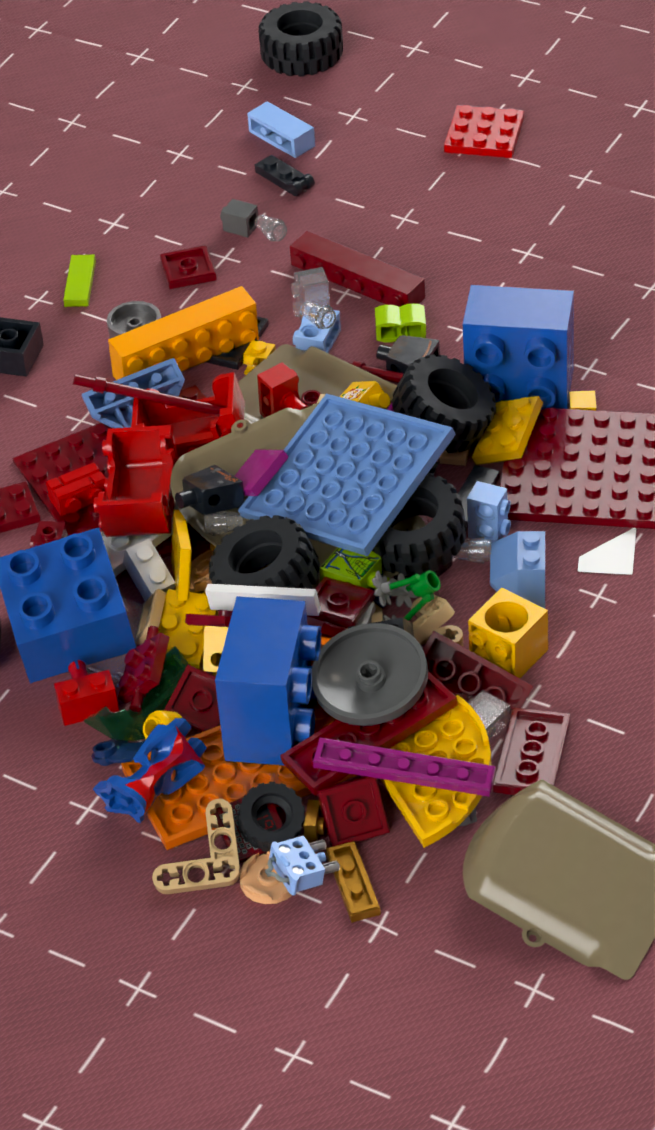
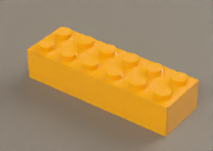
[108,286,259,380]

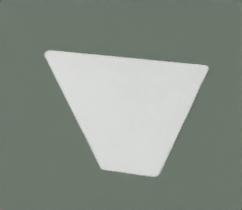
[578,528,636,575]

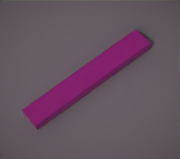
[313,738,495,797]

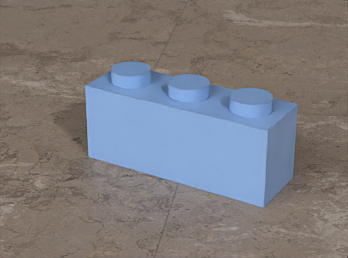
[247,101,315,158]

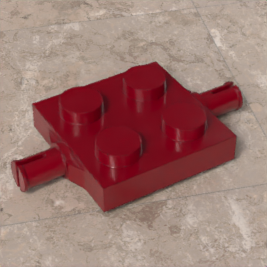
[118,626,170,712]

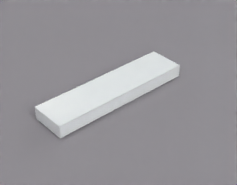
[205,584,321,616]

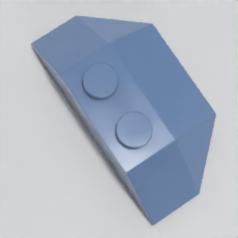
[81,358,185,428]
[490,531,545,609]

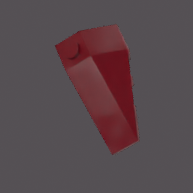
[423,630,534,710]

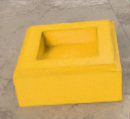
[569,391,596,411]

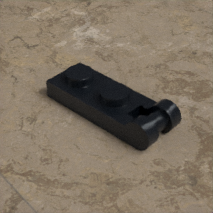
[255,155,315,196]

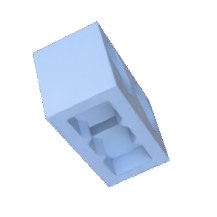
[293,306,341,353]
[467,481,511,543]

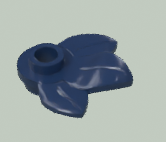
[91,735,145,766]

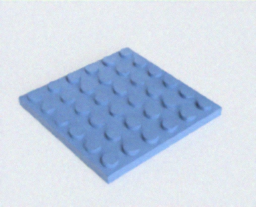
[238,394,456,556]

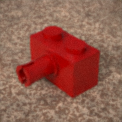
[257,362,309,418]
[54,660,119,726]

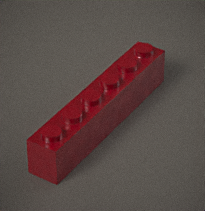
[290,231,425,307]

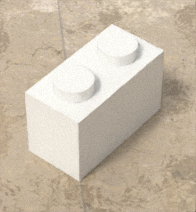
[123,538,175,601]

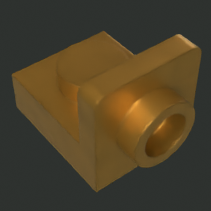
[304,800,326,843]

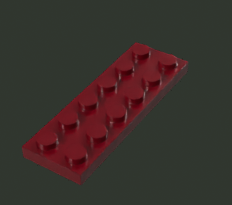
[280,672,458,796]

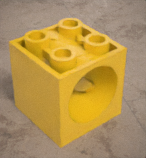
[468,587,548,678]

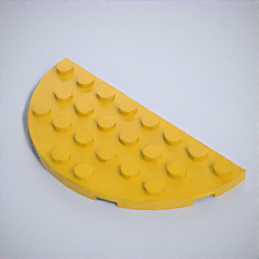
[380,695,491,848]

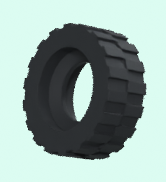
[238,782,305,852]

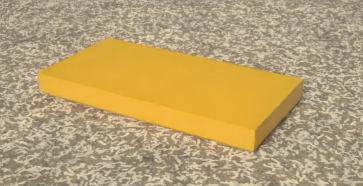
[171,510,192,601]

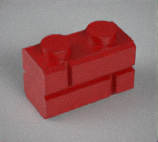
[46,462,105,517]

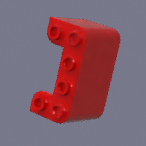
[131,372,245,459]
[93,425,178,537]

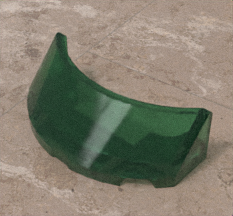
[84,646,190,741]

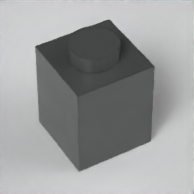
[220,199,259,238]

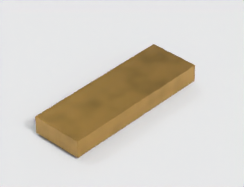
[326,841,381,923]

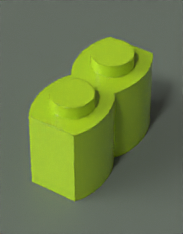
[375,304,426,342]

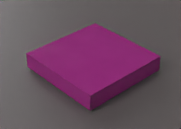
[234,449,289,496]

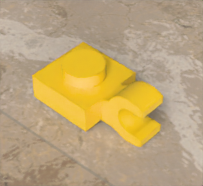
[243,340,276,375]

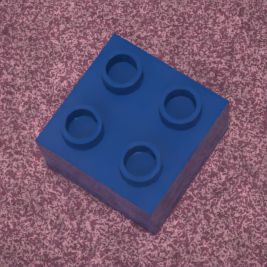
[463,285,574,410]
[0,527,136,683]
[215,596,321,766]

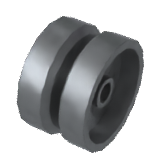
[107,301,161,339]

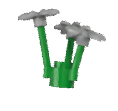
[372,570,441,621]

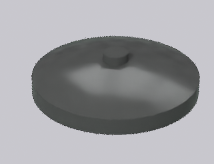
[312,623,428,726]

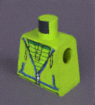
[319,548,390,590]

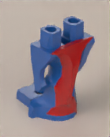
[93,718,207,823]

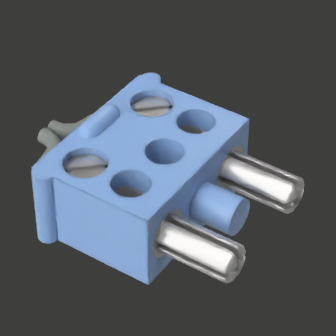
[265,835,340,895]

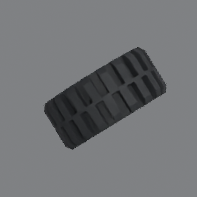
[258,1,343,77]
[392,355,496,453]
[372,472,467,576]
[209,515,320,589]

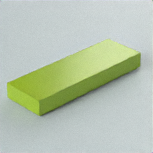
[63,254,96,307]

